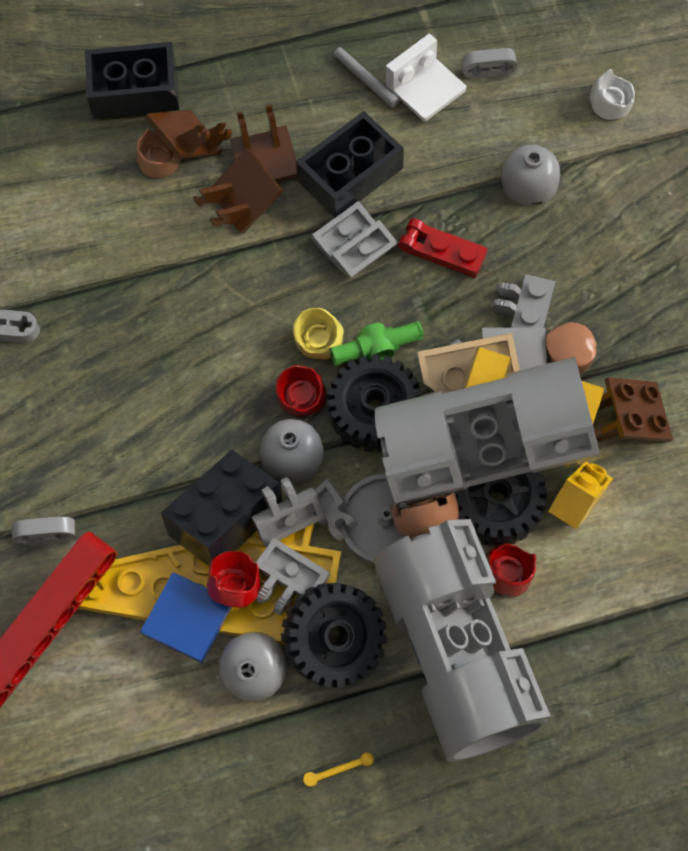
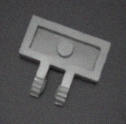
[491,274,556,328]
[252,477,325,547]
[256,538,330,615]

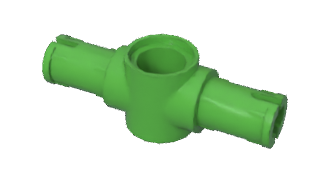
[330,321,424,367]

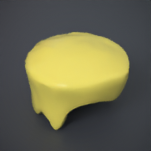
[293,308,344,360]

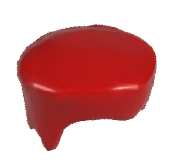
[275,365,326,417]
[486,543,536,597]
[206,551,261,608]

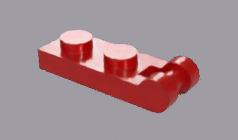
[398,218,488,278]

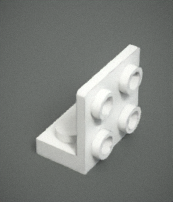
[386,33,466,122]

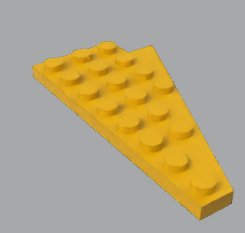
[78,523,342,645]

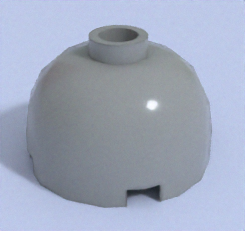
[501,145,560,206]
[259,419,324,485]
[219,632,288,701]

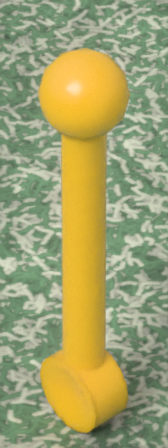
[303,752,374,787]

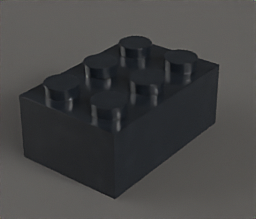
[85,42,180,119]
[296,111,404,218]
[161,449,283,567]

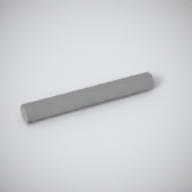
[333,47,400,108]

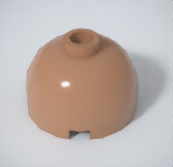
[390,493,459,540]

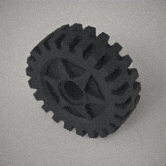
[327,355,422,452]
[454,471,547,546]
[281,583,387,688]

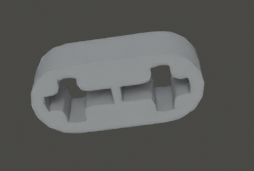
[461,48,518,79]
[0,309,40,343]
[12,517,75,545]

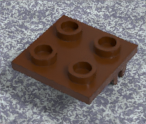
[230,104,297,182]
[145,110,232,159]
[193,148,283,234]
[594,377,673,442]

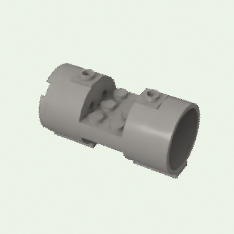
[375,357,600,505]
[373,519,550,762]

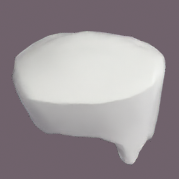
[589,69,635,120]

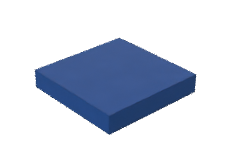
[140,572,232,664]

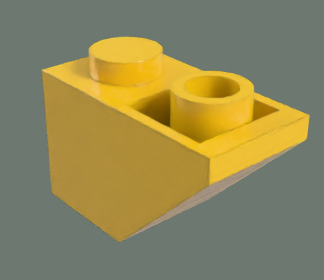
[548,461,613,529]

